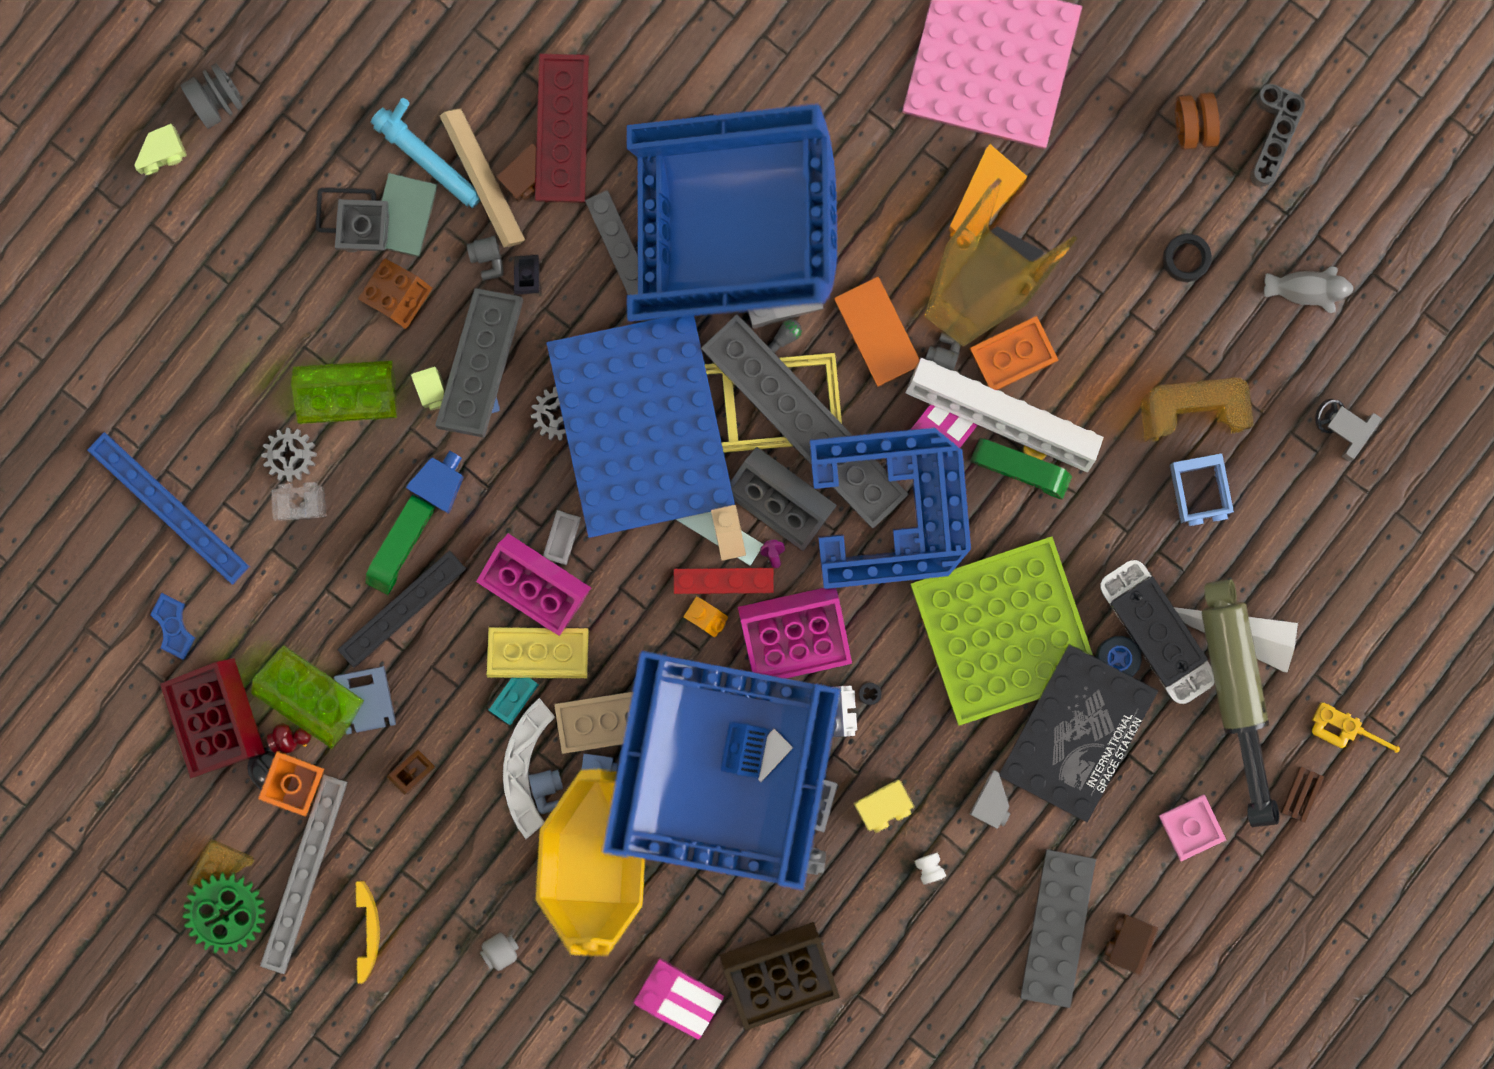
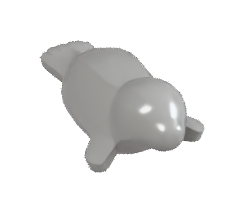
[1264,266,1353,313]

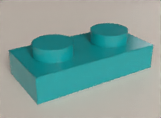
[489,678,539,725]

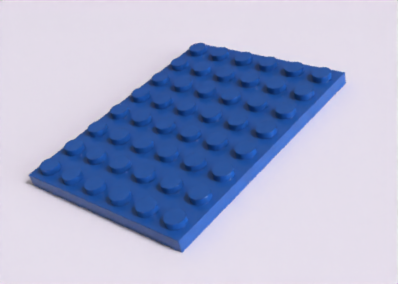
[547,315,735,538]

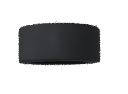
[1163,233,1212,282]

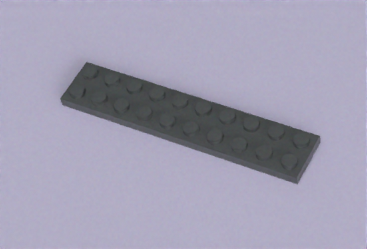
[701,314,909,529]

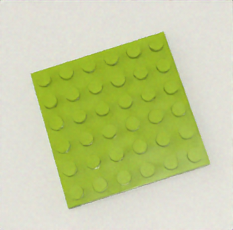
[910,537,1093,726]

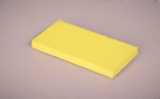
[487,627,589,678]

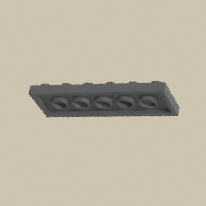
[435,288,524,438]
[1020,850,1096,1008]

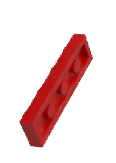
[674,568,774,594]

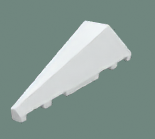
[1174,607,1298,672]

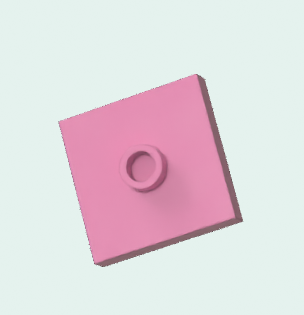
[1158,794,1226,861]

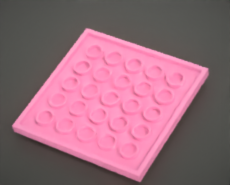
[902,0,1082,149]

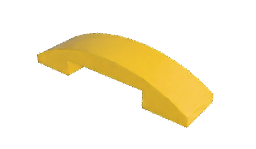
[356,881,380,983]

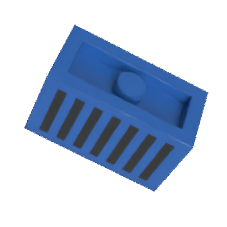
[721,722,768,778]

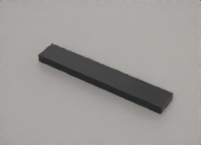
[337,550,466,668]

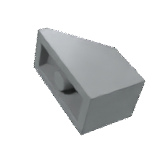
[969,770,1010,829]

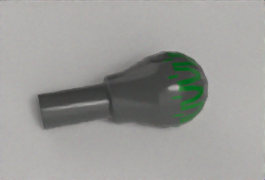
[768,319,802,353]

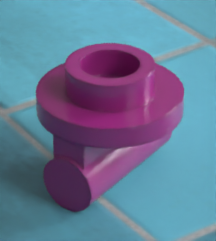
[760,540,785,568]

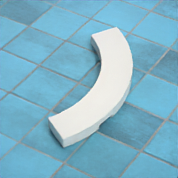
[503,698,555,839]

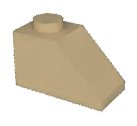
[711,505,746,561]

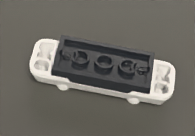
[1100,560,1215,704]

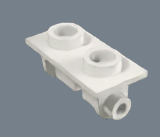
[832,686,857,737]

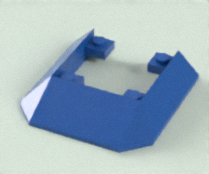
[810,427,971,589]

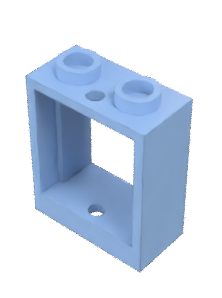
[1170,454,1234,526]

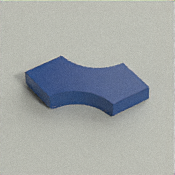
[150,593,196,660]

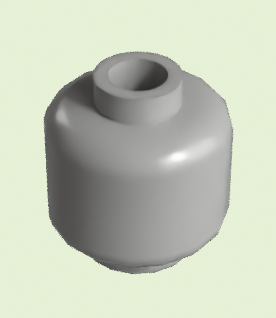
[480,933,519,971]

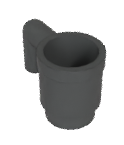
[467,235,504,281]
[925,332,962,371]

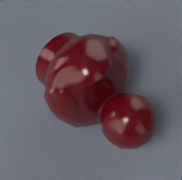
[267,723,311,753]

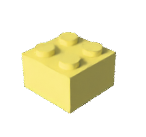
[853,780,914,832]

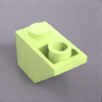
[135,124,187,175]

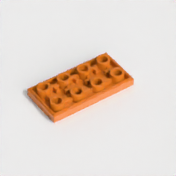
[834,277,920,387]

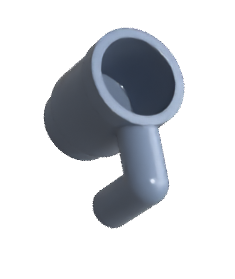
[528,770,563,814]

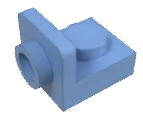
[582,754,618,772]

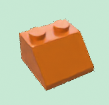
[258,751,324,817]

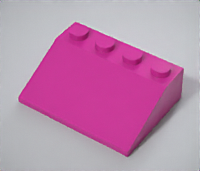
[738,588,852,679]

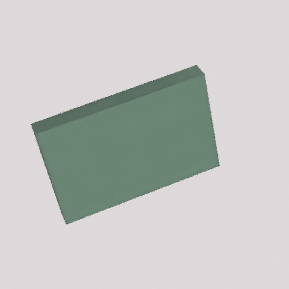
[382,173,437,257]

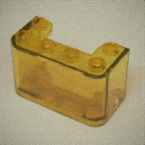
[1141,378,1254,442]

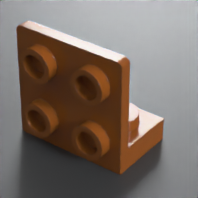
[359,258,432,329]

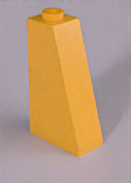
[948,144,1027,246]

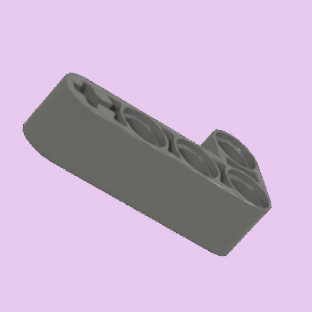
[1250,84,1305,187]

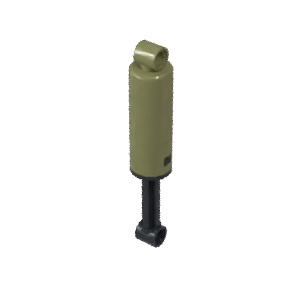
[1201,579,1279,828]

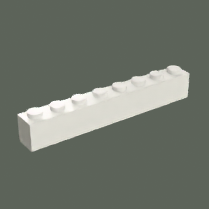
[906,358,1104,472]

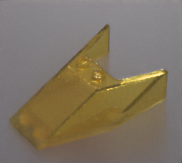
[925,178,1078,346]

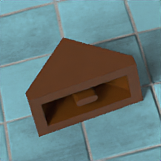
[387,749,435,795]

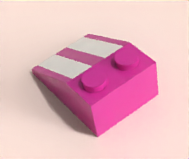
[910,405,978,448]
[634,958,725,1040]

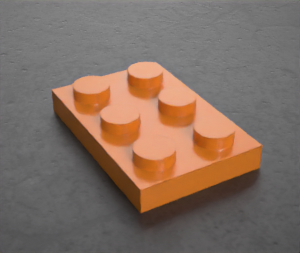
[969,316,1058,390]

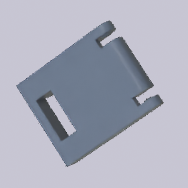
[334,666,396,735]

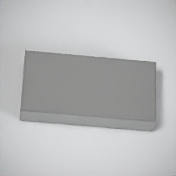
[543,510,581,565]

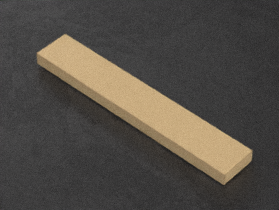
[440,109,525,248]

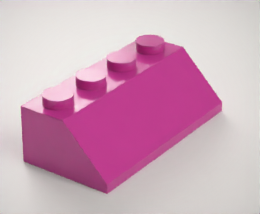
[476,533,591,636]

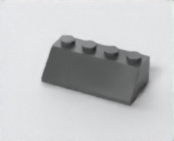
[730,447,837,551]

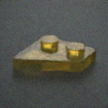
[187,838,254,887]

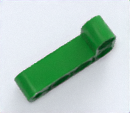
[970,438,1072,500]
[365,495,435,595]

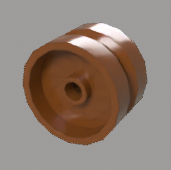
[1175,92,1220,150]

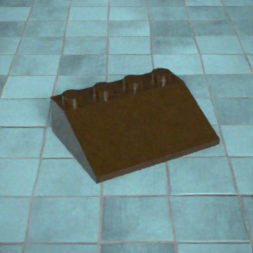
[719,922,840,1031]

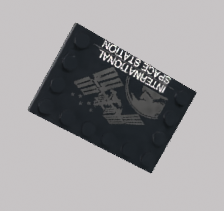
[999,643,1158,822]

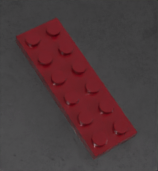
[535,54,589,203]

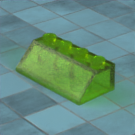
[291,361,397,424]
[251,645,364,749]

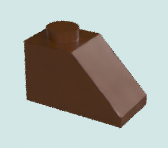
[496,143,537,203]

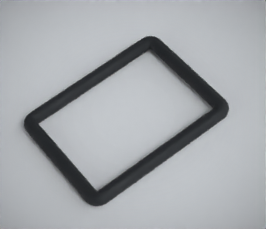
[316,187,376,233]

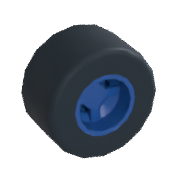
[1095,636,1142,676]

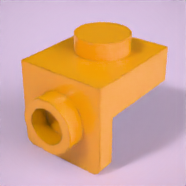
[683,596,728,637]

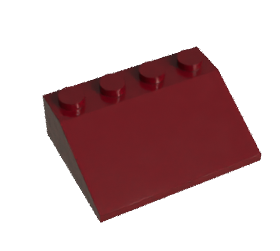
[160,658,265,779]

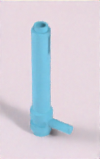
[371,98,480,208]

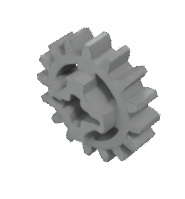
[531,387,566,441]
[261,428,317,482]

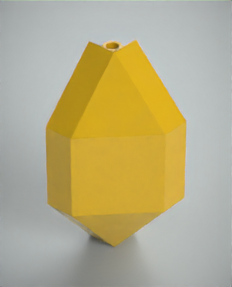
[536,769,645,956]

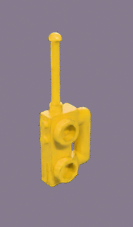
[1312,702,1400,753]

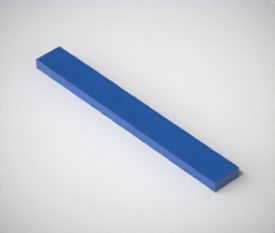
[87,432,250,585]

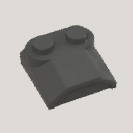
[335,199,389,253]

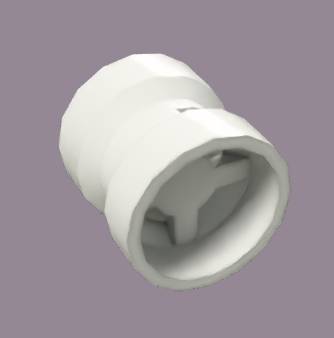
[915,852,946,885]

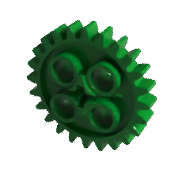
[183,871,266,954]

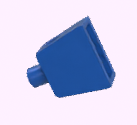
[406,450,464,514]

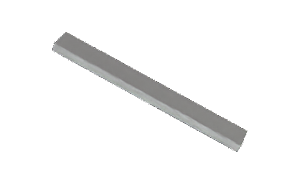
[260,774,348,974]

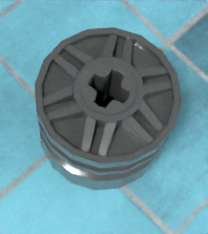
[180,63,244,129]

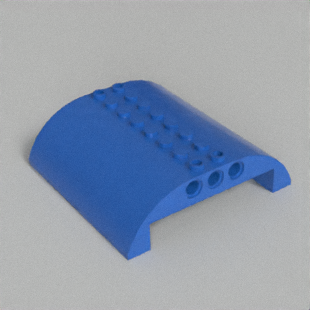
[627,104,837,321]
[603,651,841,890]

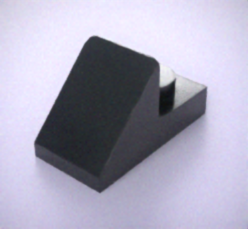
[514,255,541,295]

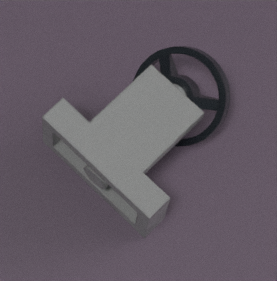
[1315,399,1382,462]

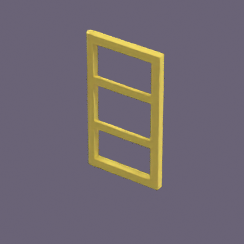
[705,353,842,453]

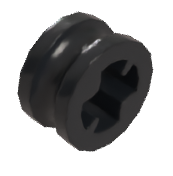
[859,683,882,705]

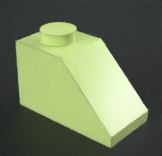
[411,367,445,410]

